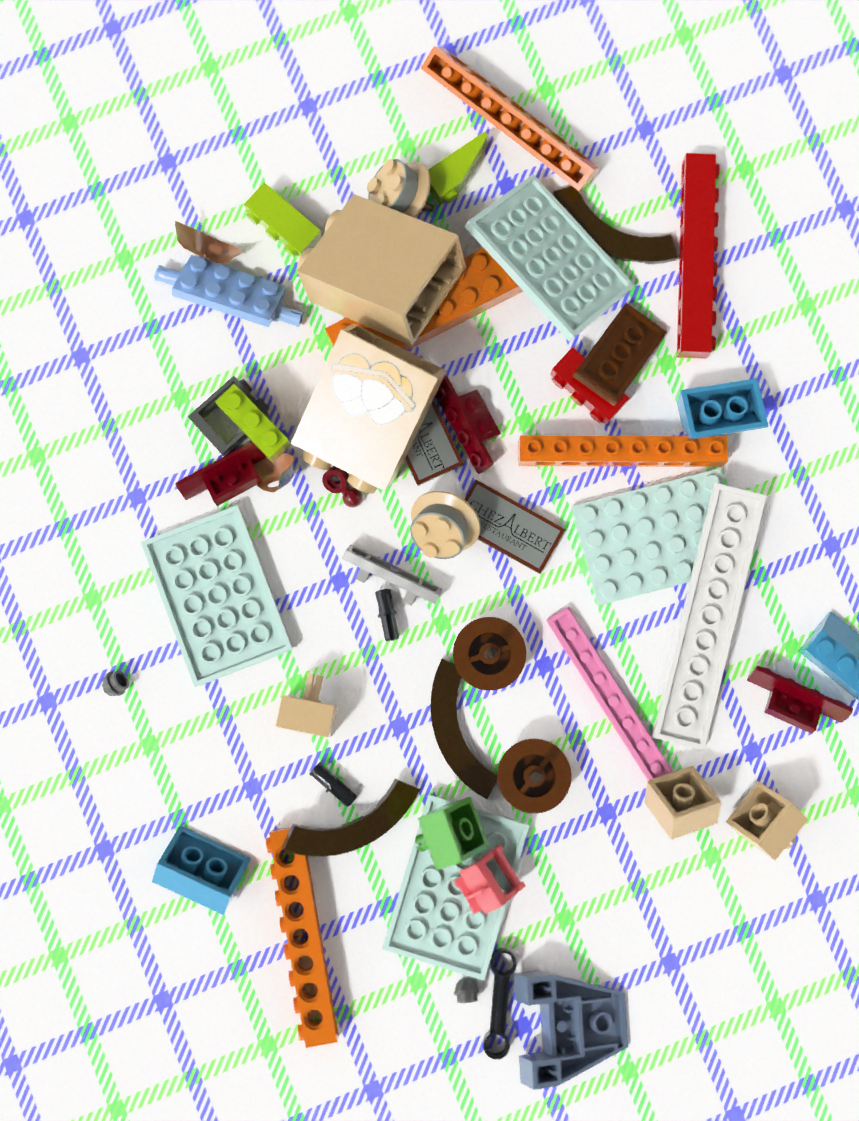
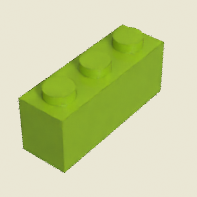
[244,182,322,258]
[215,384,291,463]

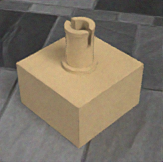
[275,673,338,738]
[644,765,722,840]
[725,781,809,861]

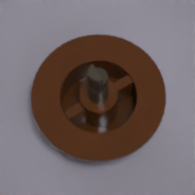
[453,617,527,691]
[497,738,572,814]

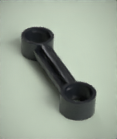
[483,948,517,1060]

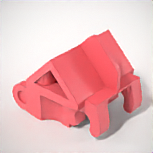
[453,844,526,914]

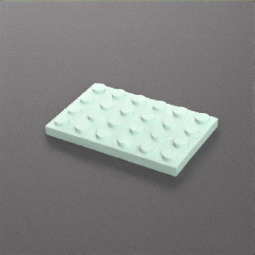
[464,174,635,342]
[571,468,725,606]
[141,505,293,688]
[382,794,529,981]

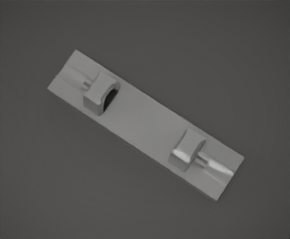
[341,544,443,606]

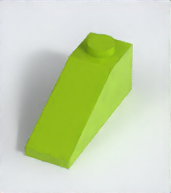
[428,131,488,206]

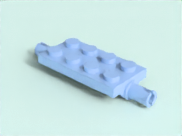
[154,255,304,328]

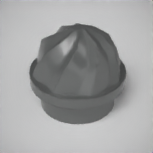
[101,670,129,696]
[453,977,480,1003]

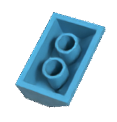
[676,378,769,440]
[798,611,859,701]
[152,825,251,915]

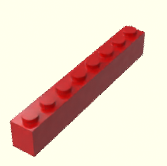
[676,153,720,359]

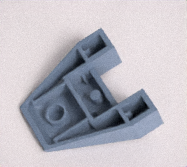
[514,970,629,1090]

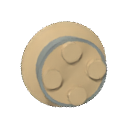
[367,159,434,218]
[410,491,481,559]

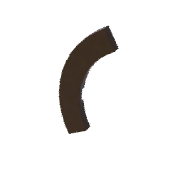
[552,186,678,264]
[430,658,497,800]
[281,778,420,857]

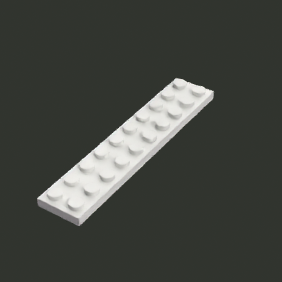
[652,483,766,750]

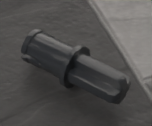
[375,589,399,642]
[309,762,357,807]

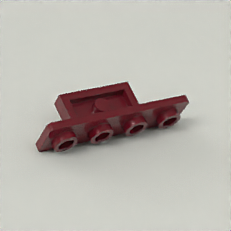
[435,375,501,474]
[175,442,267,506]
[747,666,853,734]

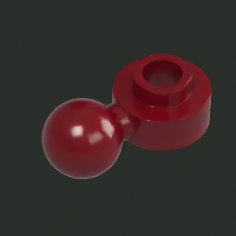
[322,466,363,508]

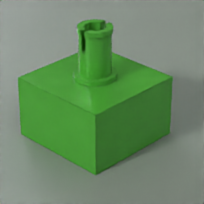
[415,796,489,870]

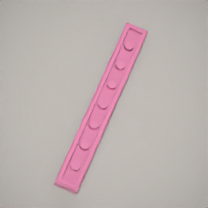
[546,607,673,781]

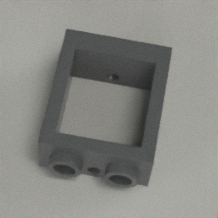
[188,376,271,457]

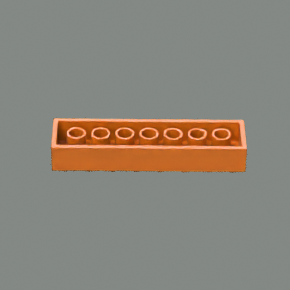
[325,248,524,350]

